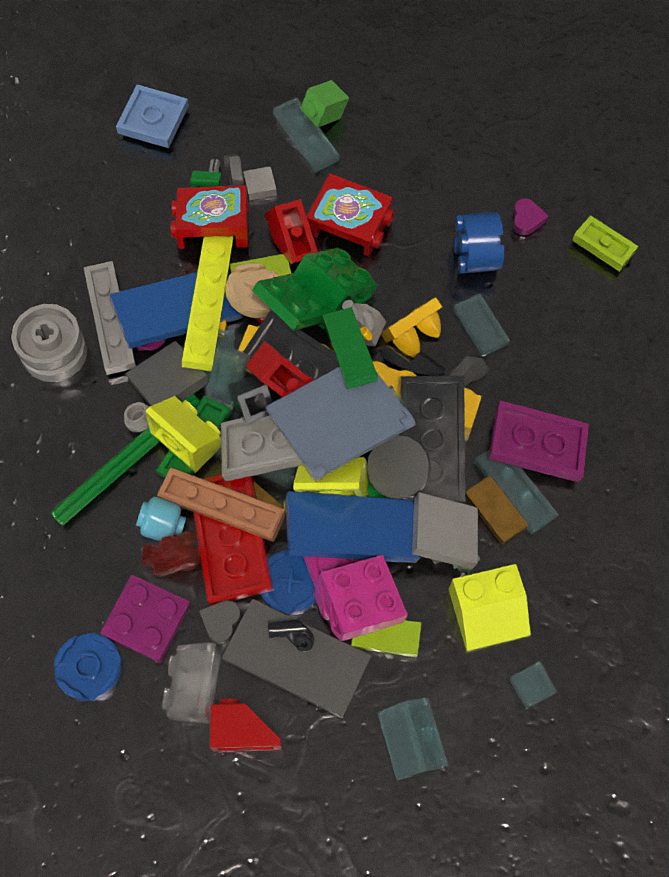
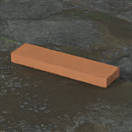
[157,467,286,542]

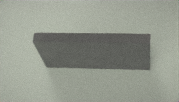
[222,599,372,719]

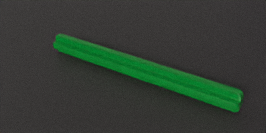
[51,394,200,525]

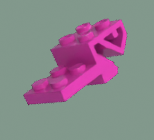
[303,555,408,641]

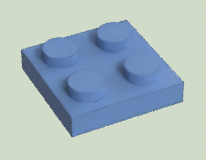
[116,85,189,148]

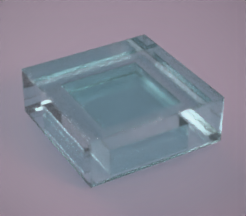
[509,662,557,709]

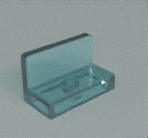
[378,698,448,780]

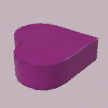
[513,198,548,235]

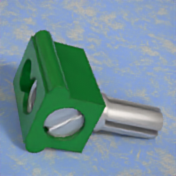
[191,159,222,187]

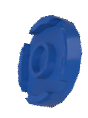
[54,633,122,701]

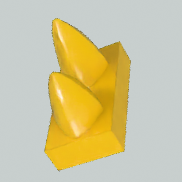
[381,297,442,358]

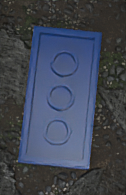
[110,272,243,349]
[286,491,419,563]

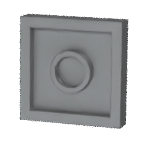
[412,492,478,569]

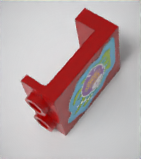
[307,173,395,256]
[171,185,248,249]

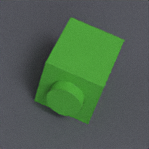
[300,80,349,128]

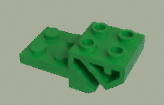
[252,248,378,331]

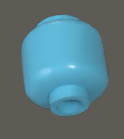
[136,497,186,543]

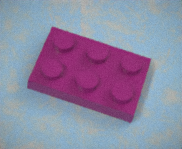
[488,400,589,482]

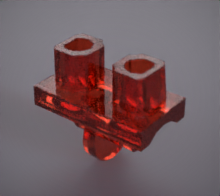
[142,531,200,577]

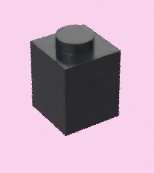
[227,375,273,424]

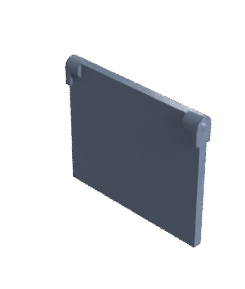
[266,367,415,481]

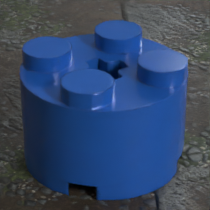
[453,212,504,274]

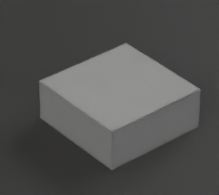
[243,166,277,201]

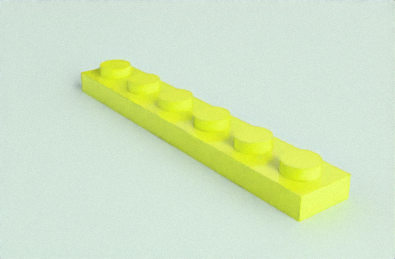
[181,235,234,372]

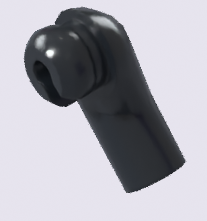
[268,620,315,652]

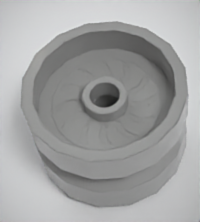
[11,304,88,382]

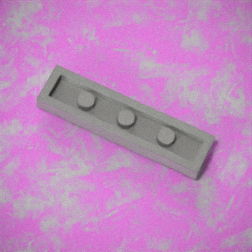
[84,261,136,375]

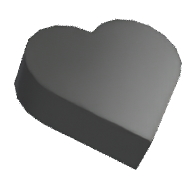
[224,154,243,186]
[450,356,489,386]
[199,601,241,644]

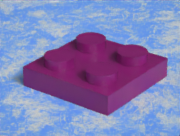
[100,575,191,664]

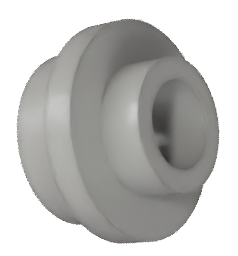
[124,402,150,432]

